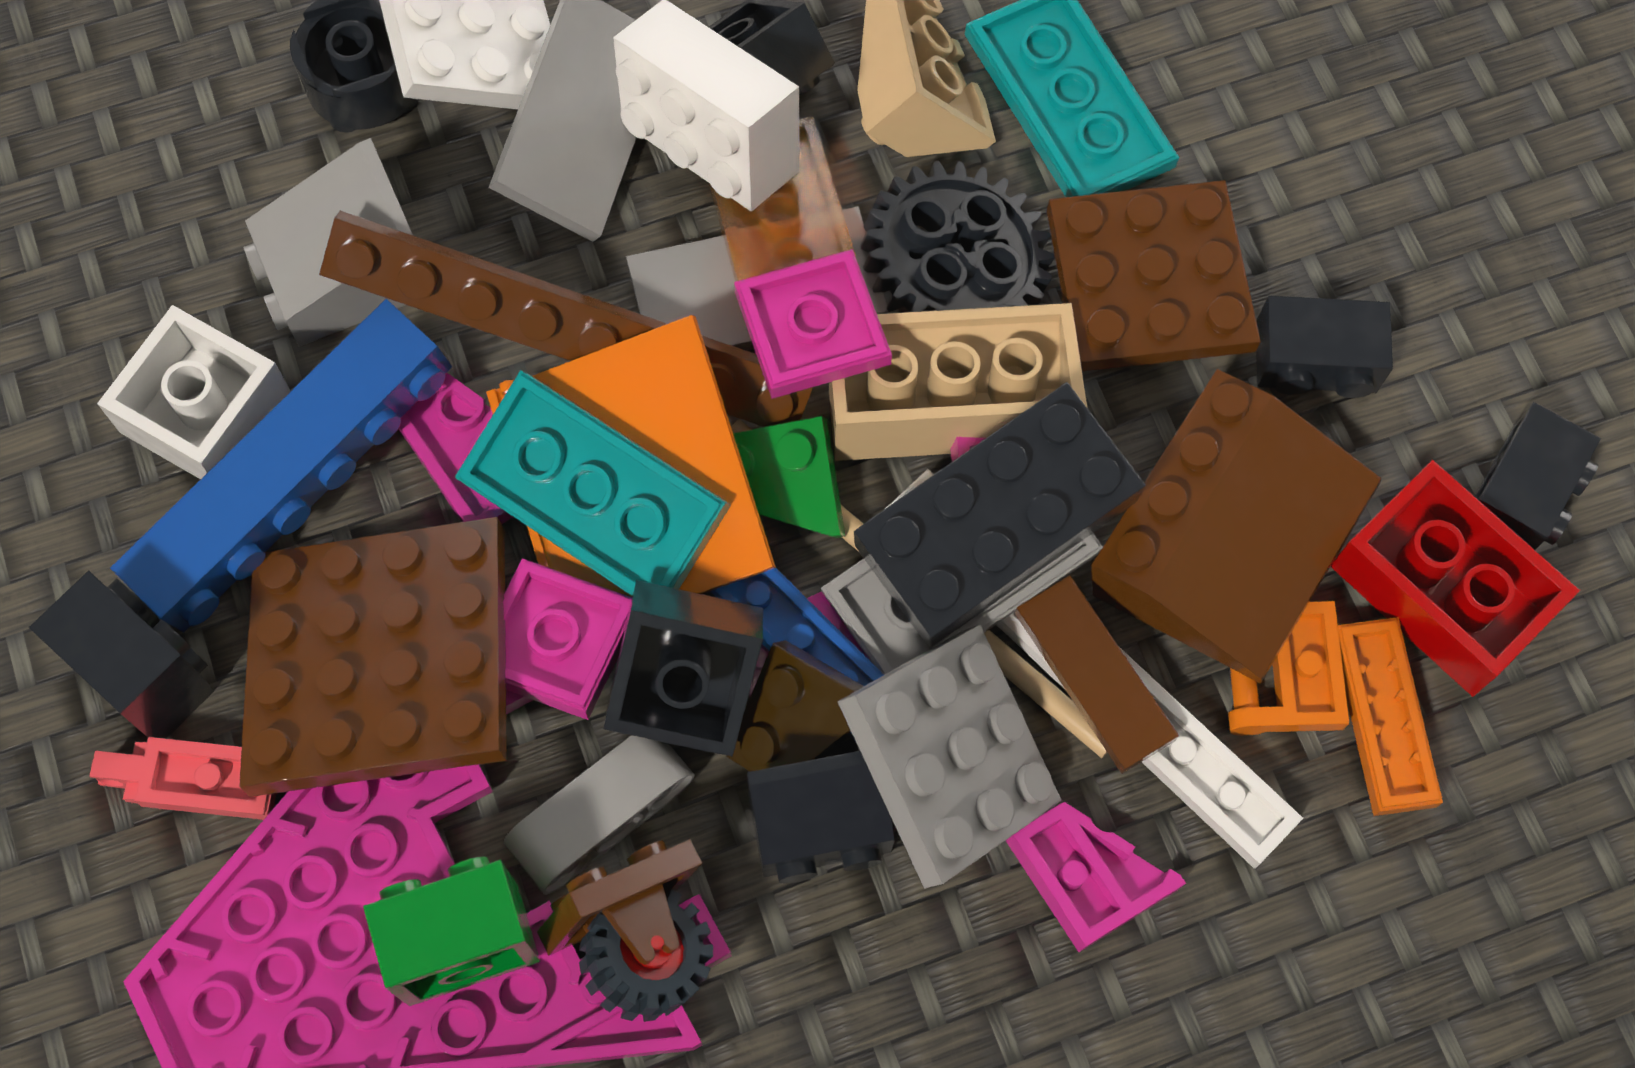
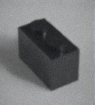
[1256,296,1393,398]
[1474,402,1601,550]

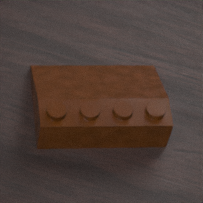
[1091,369,1381,684]

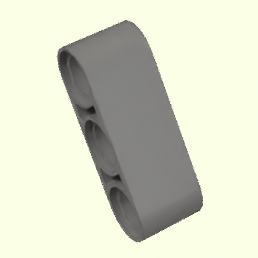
[504,735,695,895]

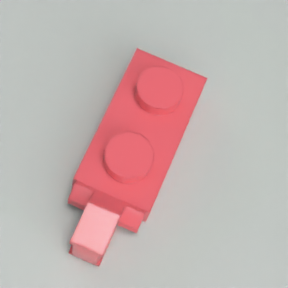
[90,737,277,820]

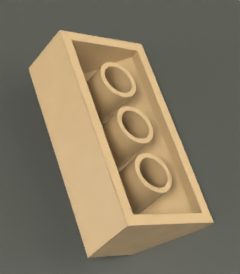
[829,303,1087,461]

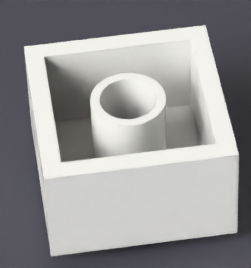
[97,305,291,479]

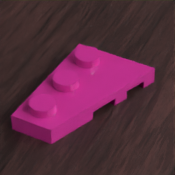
[398,373,513,524]

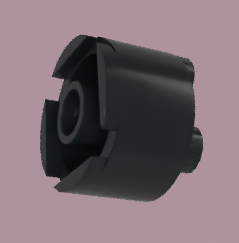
[290,0,418,133]

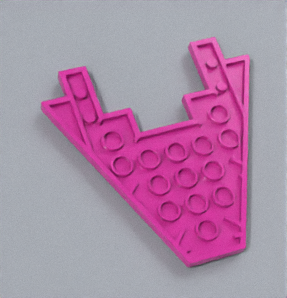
[123,690,732,1068]

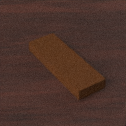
[1015,576,1179,774]

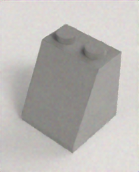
[243,138,413,347]

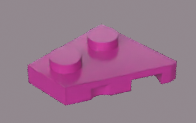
[1005,802,1186,952]

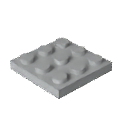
[838,624,1062,889]

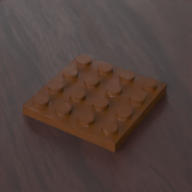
[239,517,507,797]

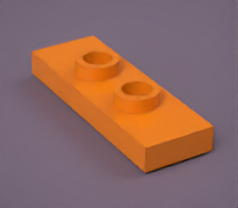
[1338,617,1443,816]

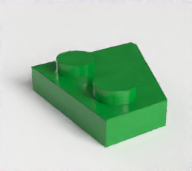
[733,416,846,538]

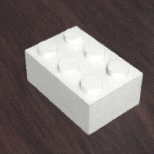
[613,0,799,212]

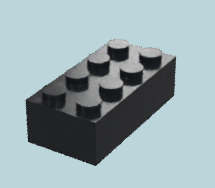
[854,382,1146,649]

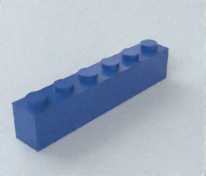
[110,299,452,632]

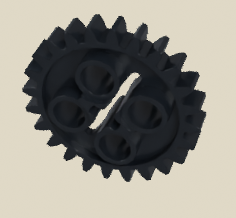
[860,161,1054,312]

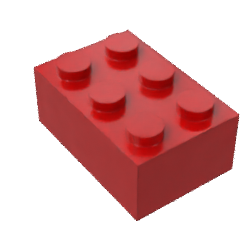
[1331,460,1580,697]

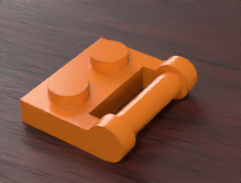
[1228,601,1349,736]

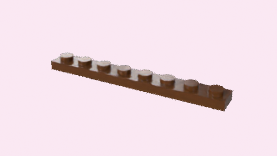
[319,210,813,427]

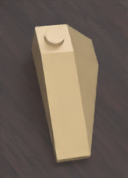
[857,0,996,157]

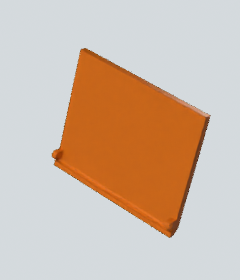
[486,315,776,597]

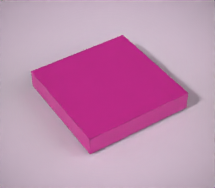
[734,249,892,399]
[503,558,632,720]

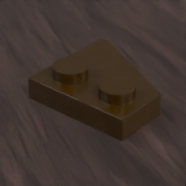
[726,640,864,772]

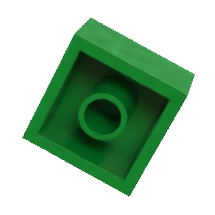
[363,857,541,1006]

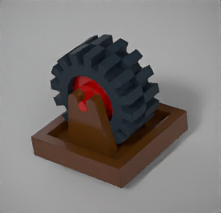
[537,839,713,1022]

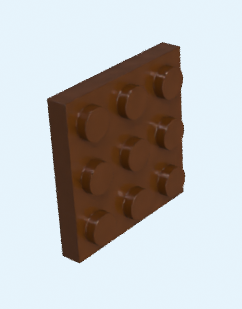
[1047,180,1261,371]

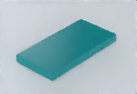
[965,0,1179,197]
[455,370,731,595]

